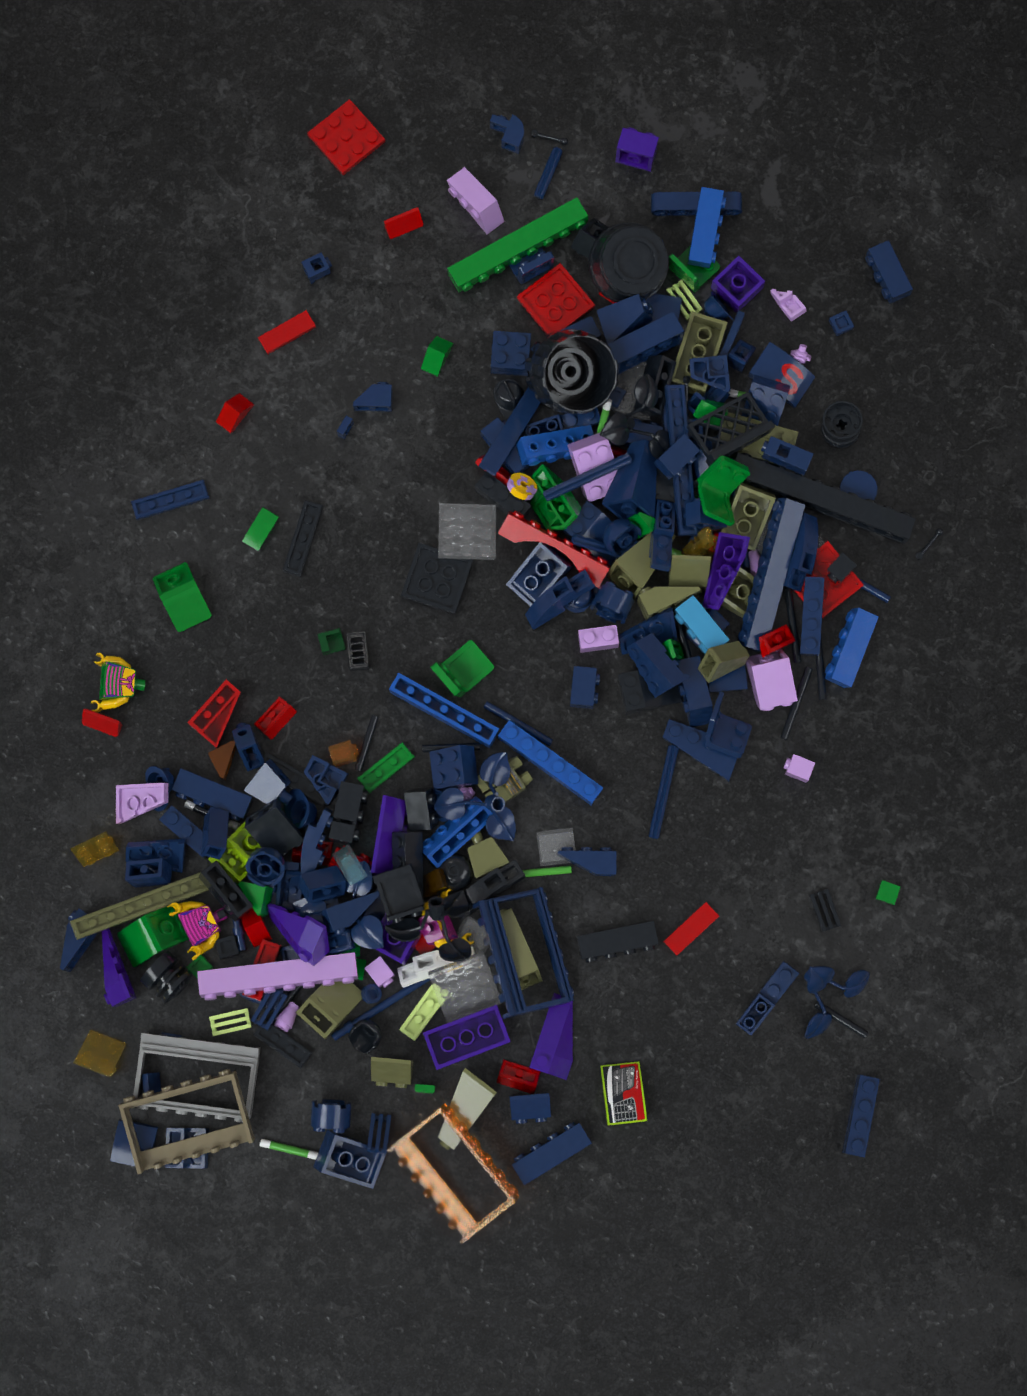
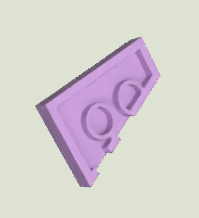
[116,783,168,824]

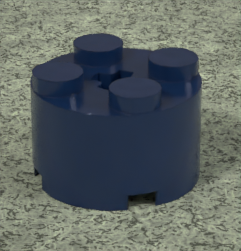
[590,581,634,624]
[311,1099,351,1133]

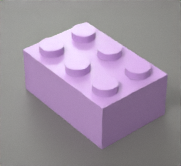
[567,432,618,502]

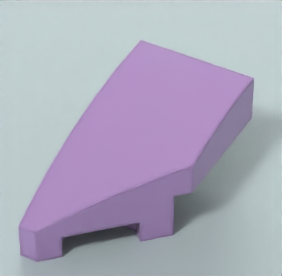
[770,289,806,322]

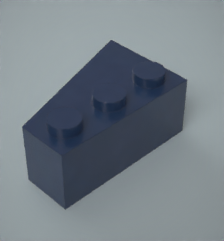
[626,633,690,698]

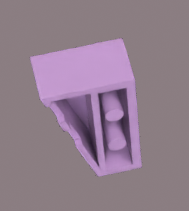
[447,167,504,234]

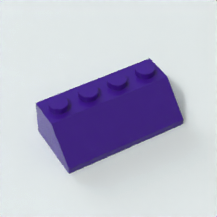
[371,795,408,876]

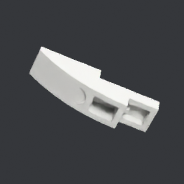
[397,947,478,988]

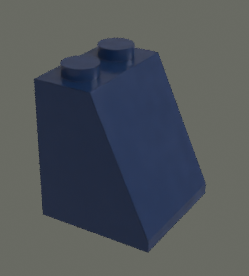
[597,294,654,344]

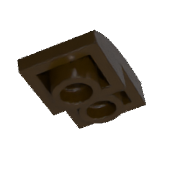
[423,868,448,899]

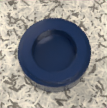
[361,984,382,1004]

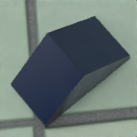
[727,339,756,373]

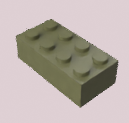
[670,311,728,396]
[720,412,798,470]

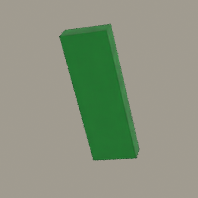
[358,742,415,793]

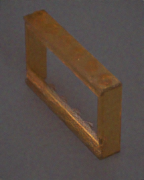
[387,1103,520,1244]

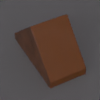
[208,741,237,781]

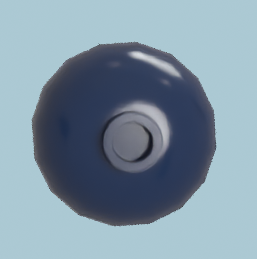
[603,518,642,557]
[246,847,285,887]

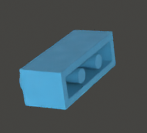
[674,595,729,654]

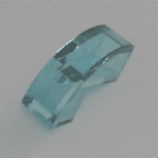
[332,844,368,886]

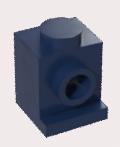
[302,252,332,284]

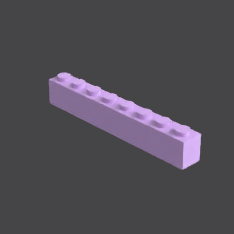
[197,952,358,1000]

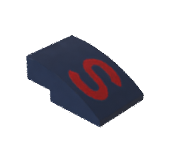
[748,342,815,408]

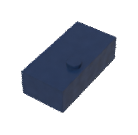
[608,312,684,376]

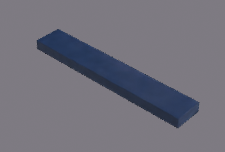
[479,388,541,476]

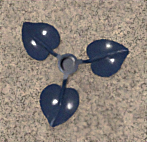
[434,752,516,841]
[299,861,384,949]
[804,966,870,1039]

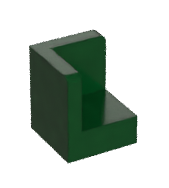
[318,628,345,655]

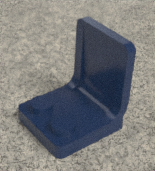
[509,248,555,285]
[705,691,752,758]

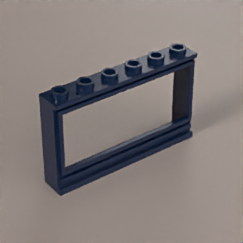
[472,887,574,1019]

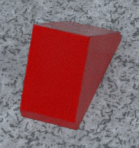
[216,393,254,434]
[241,908,272,948]

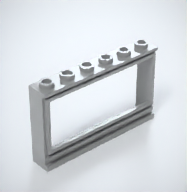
[133,1032,261,1122]

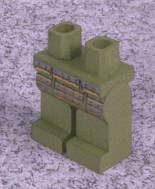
[477,756,533,804]

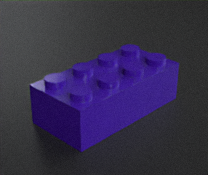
[423,1005,510,1070]

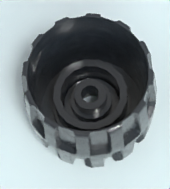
[525,329,619,414]

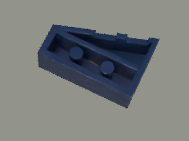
[677,656,713,727]

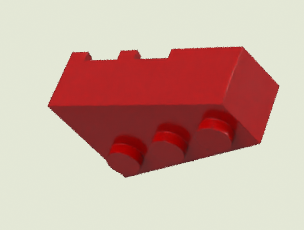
[187,679,241,749]

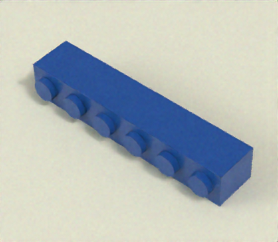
[389,673,499,748]
[498,720,603,806]

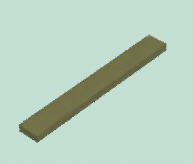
[70,872,209,940]

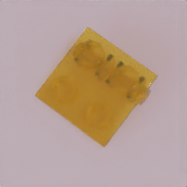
[681,527,718,565]
[70,832,119,867]
[74,1030,126,1077]

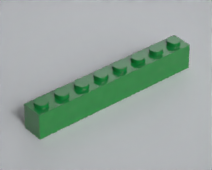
[447,197,588,293]

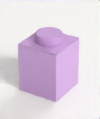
[783,754,815,783]
[365,956,395,988]

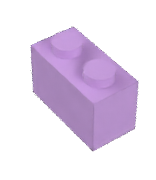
[578,625,619,653]

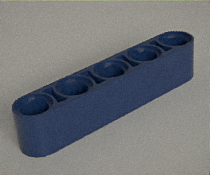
[651,192,742,216]

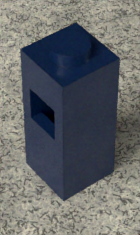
[761,436,813,475]
[201,807,229,860]

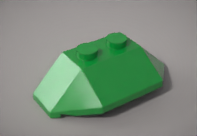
[531,464,581,531]

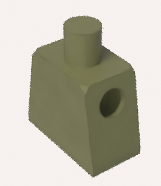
[467,831,509,880]

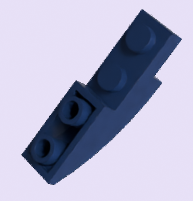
[524,406,601,436]
[649,499,675,572]
[784,512,818,592]
[525,570,595,630]
[301,808,334,874]
[736,961,799,1036]

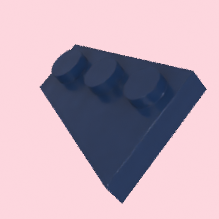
[618,606,678,655]
[125,839,186,873]

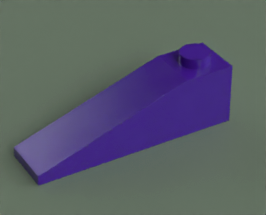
[702,532,750,610]
[267,903,330,966]
[102,928,137,1007]
[529,993,573,1080]

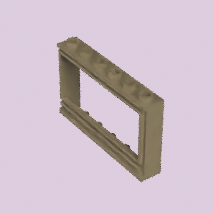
[118,1069,255,1174]

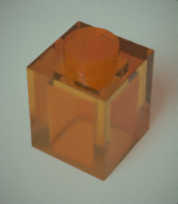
[328,740,359,767]

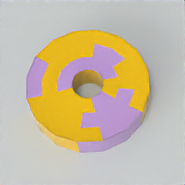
[507,473,537,500]

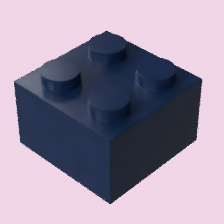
[491,331,531,376]
[741,375,790,426]
[429,745,478,790]

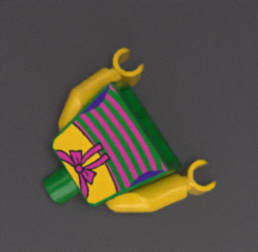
[91,653,145,712]

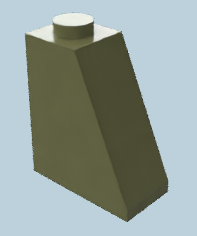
[698,641,750,683]

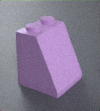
[745,649,798,711]

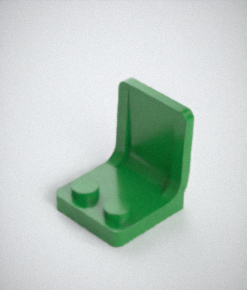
[668,247,720,294]
[697,455,750,526]
[153,562,212,632]
[431,640,495,697]
[117,907,189,967]

